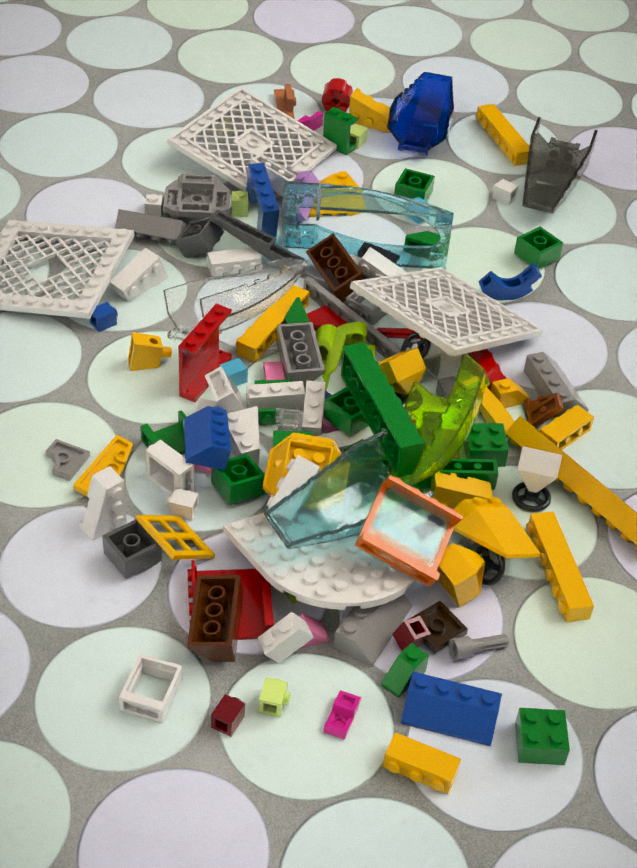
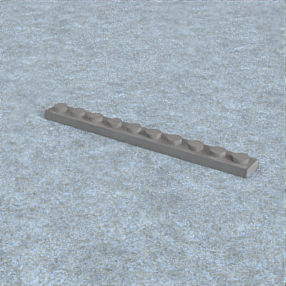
[303,276,426,385]

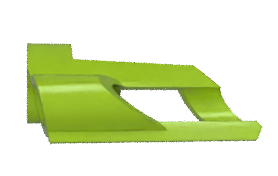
[305,321,368,391]

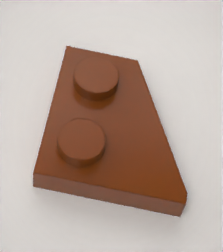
[524,393,564,428]

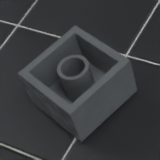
[175,217,224,257]
[102,519,162,579]

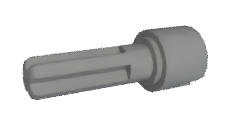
[448,634,510,660]

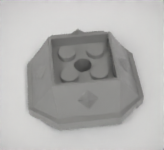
[163,174,230,224]

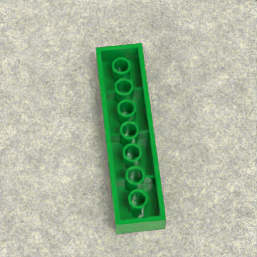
[341,342,425,477]

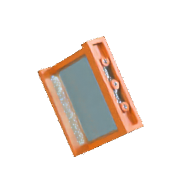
[355,475,463,587]

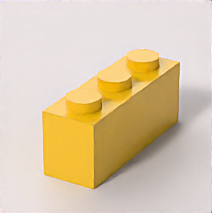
[539,405,594,450]
[383,732,461,794]

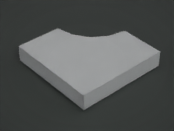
[46,439,90,481]

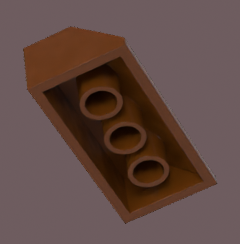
[306,233,364,303]
[187,575,243,662]

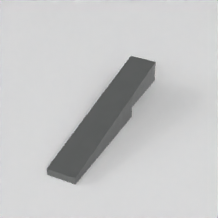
[210,210,305,277]

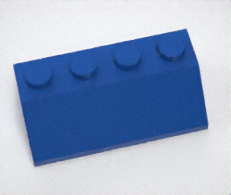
[183,406,231,470]
[401,671,502,746]

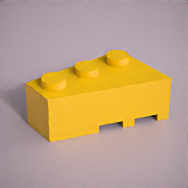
[349,88,397,133]
[429,469,493,509]

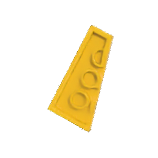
[73,435,133,497]

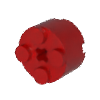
[322,78,353,112]

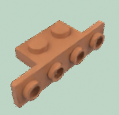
[274,84,296,119]

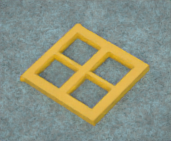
[135,515,215,560]

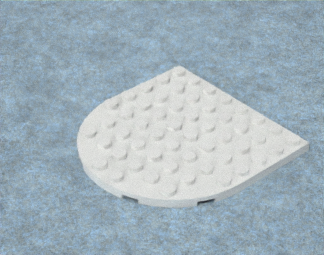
[223,483,423,610]

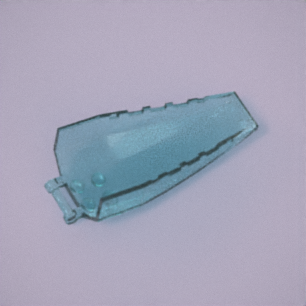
[264,429,434,549]

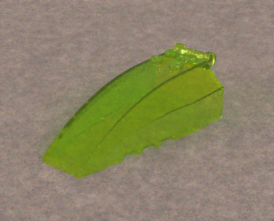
[386,354,490,496]

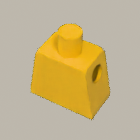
[127,332,172,371]

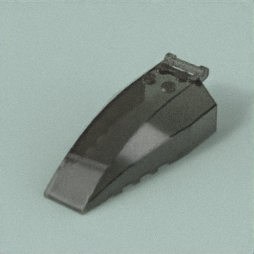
[522,117,598,214]

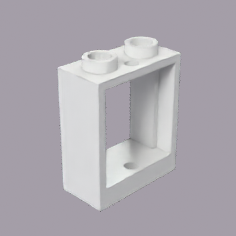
[205,366,247,413]
[146,440,194,495]
[119,654,182,723]

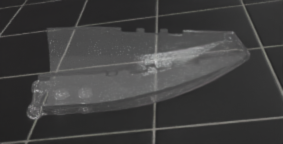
[163,257,309,341]

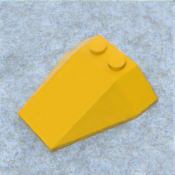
[442,497,540,559]

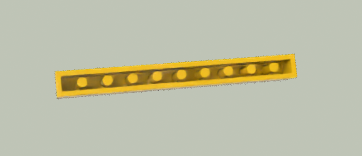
[506,416,637,550]

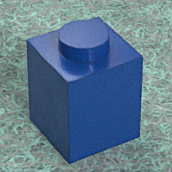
[89,302,118,332]

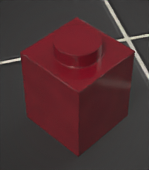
[392,616,431,651]
[211,694,245,737]

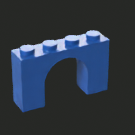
[246,163,280,237]

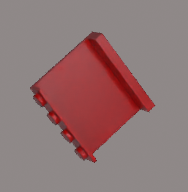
[178,304,232,403]
[187,560,274,640]

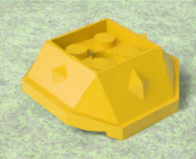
[263,432,349,513]

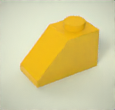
[491,378,531,408]

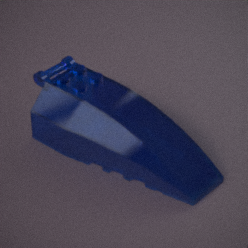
[387,72,454,156]

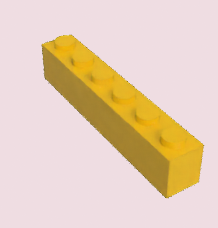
[475,104,533,166]
[236,284,310,362]
[526,511,594,622]

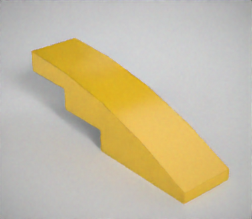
[460,377,515,435]

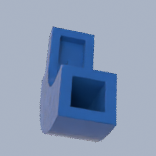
[478,263,542,300]

